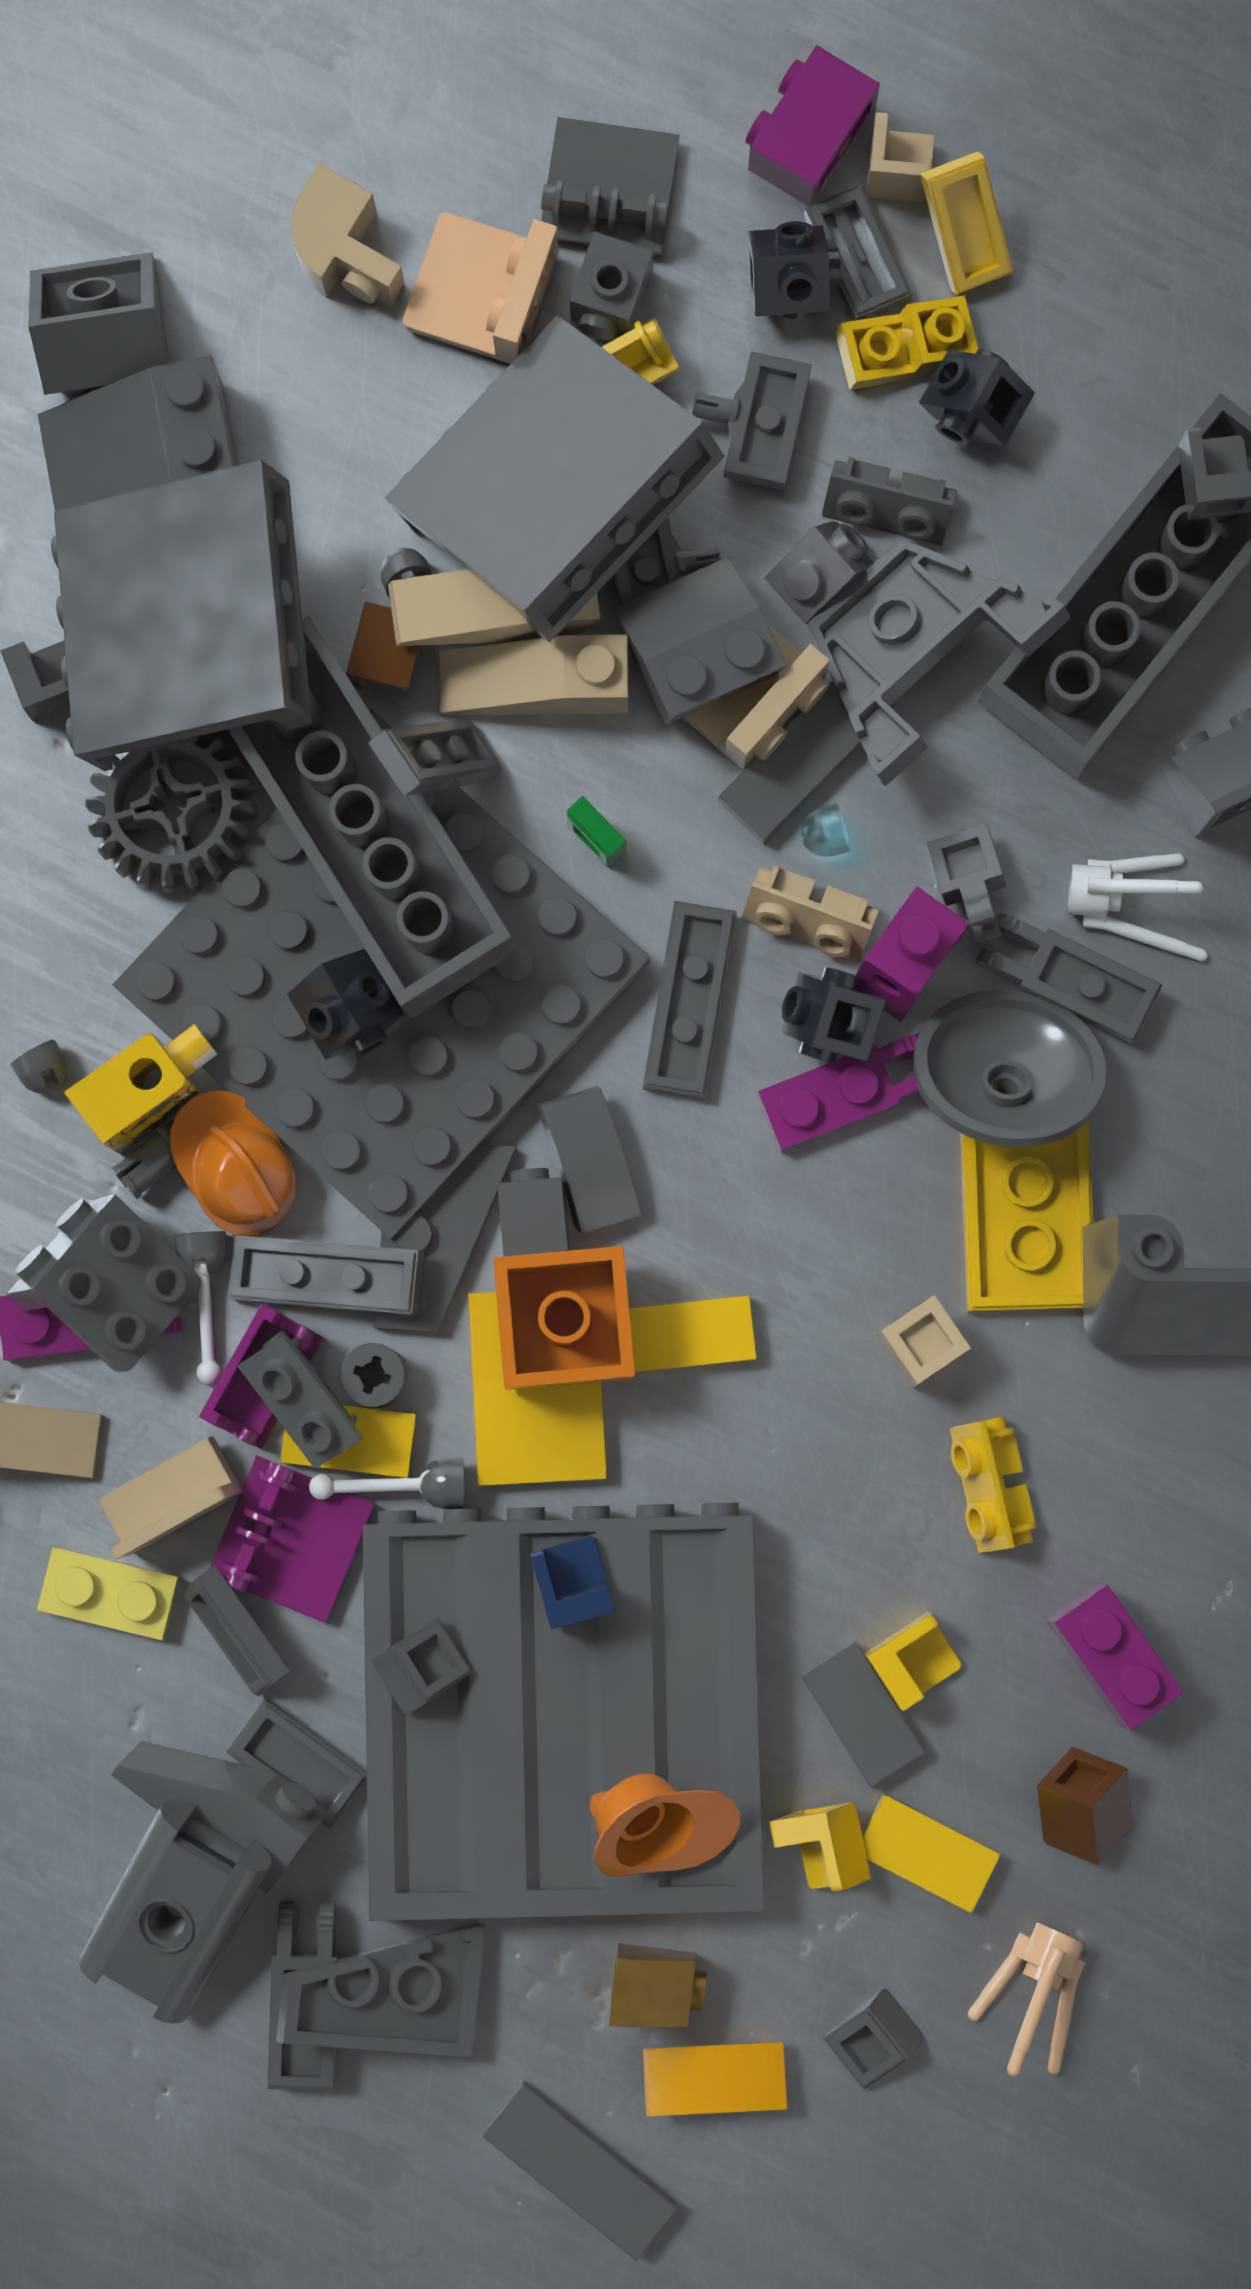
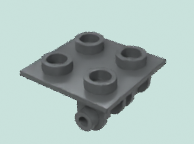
[541,117,680,255]

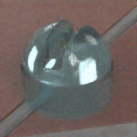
[801,803,851,857]

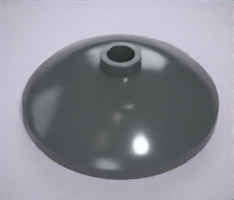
[913,990,1107,1147]

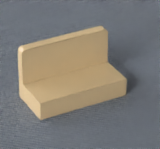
[97,1436,244,1560]

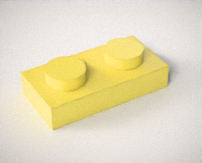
[37,1547,180,1640]

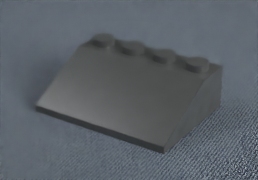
[37,355,238,511]

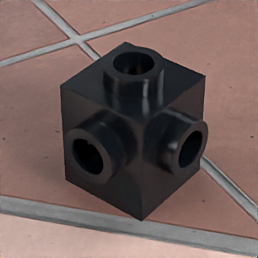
[748,221,841,319]
[919,349,1035,446]
[287,948,404,1060]
[780,967,886,1063]

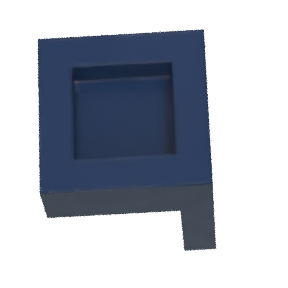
[530,1536,615,1630]

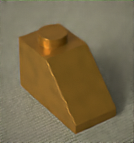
[609,1943,707,2027]

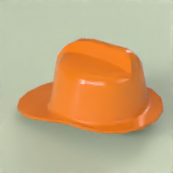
[170,1091,296,1236]
[590,1773,740,1877]

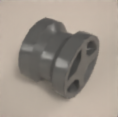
[340,1343,407,1409]

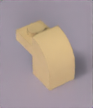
[291,163,405,307]

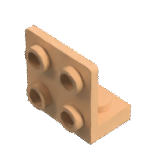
[403,212,559,364]

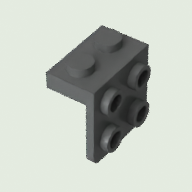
[7,1194,200,1372]

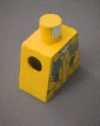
[64,1024,218,1155]

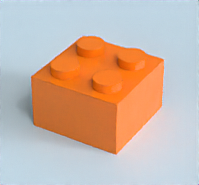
[493,1246,635,1391]

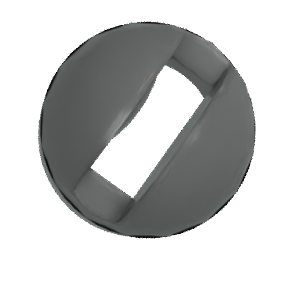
[380,547,433,599]
[10,1039,68,1094]

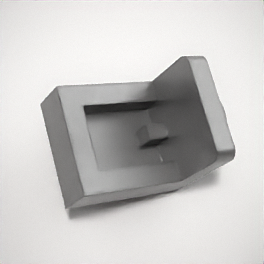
[764,521,874,624]

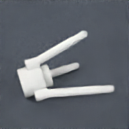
[1068,853,1208,961]

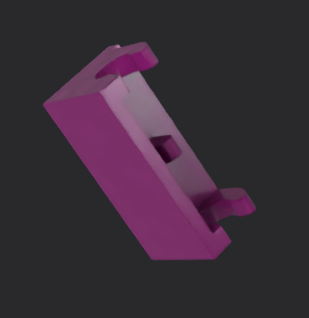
[199,1303,324,1449]

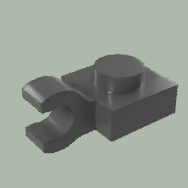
[926,823,1007,944]

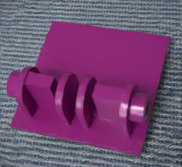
[209,1455,375,1623]

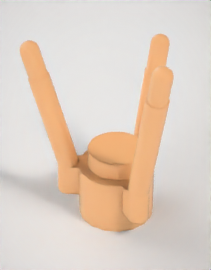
[968,1923,1086,2077]

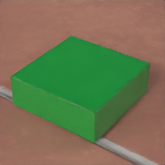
[566,795,627,867]

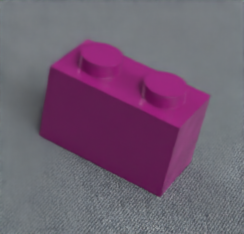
[745,45,880,207]
[1046,1583,1184,1731]

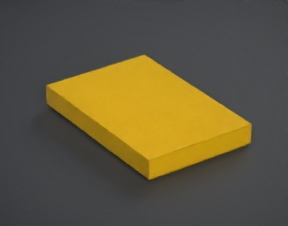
[960,1120,1093,1312]
[468,1292,607,1486]

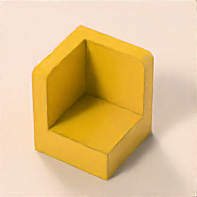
[863,1612,961,1711]
[769,1801,871,1892]

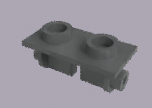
[822,457,957,545]
[237,1331,363,1469]

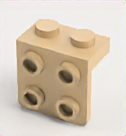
[682,626,830,770]

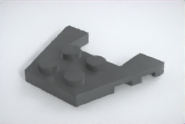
[808,539,1071,786]

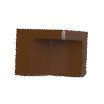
[346,601,425,690]
[1037,1747,1133,1866]

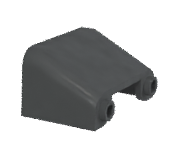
[1083,1214,1251,1356]

